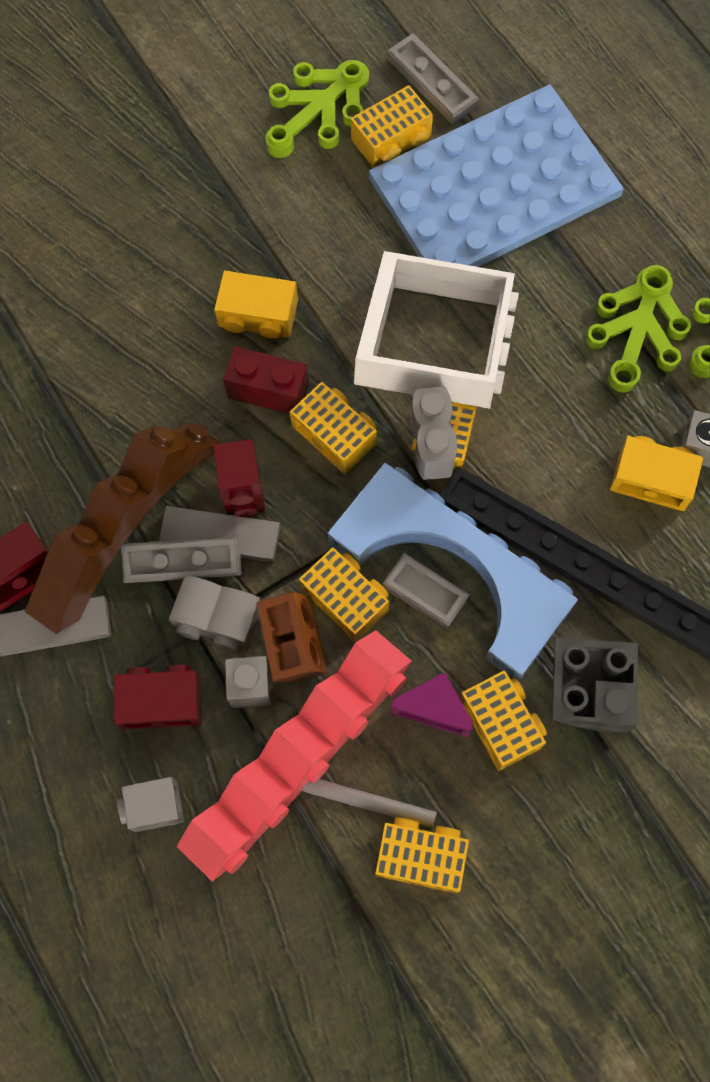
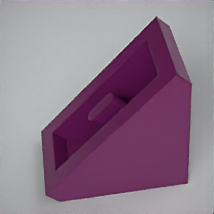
[391,672,473,738]

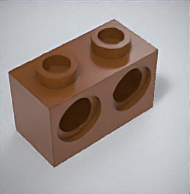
[257,591,328,683]

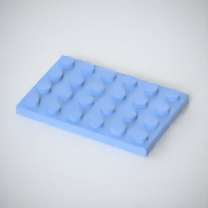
[369,84,624,267]

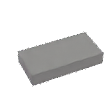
[382,553,470,630]

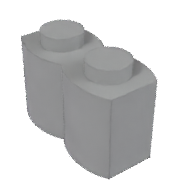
[411,386,457,480]
[169,575,261,652]

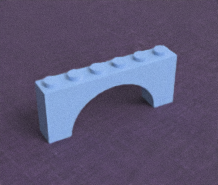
[328,463,578,681]

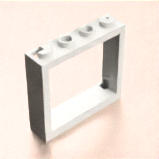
[354,251,519,409]

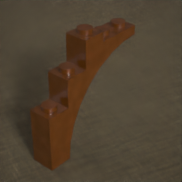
[25,423,220,634]

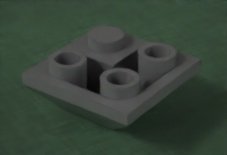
[552,637,638,733]

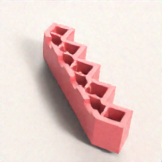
[177,630,412,882]

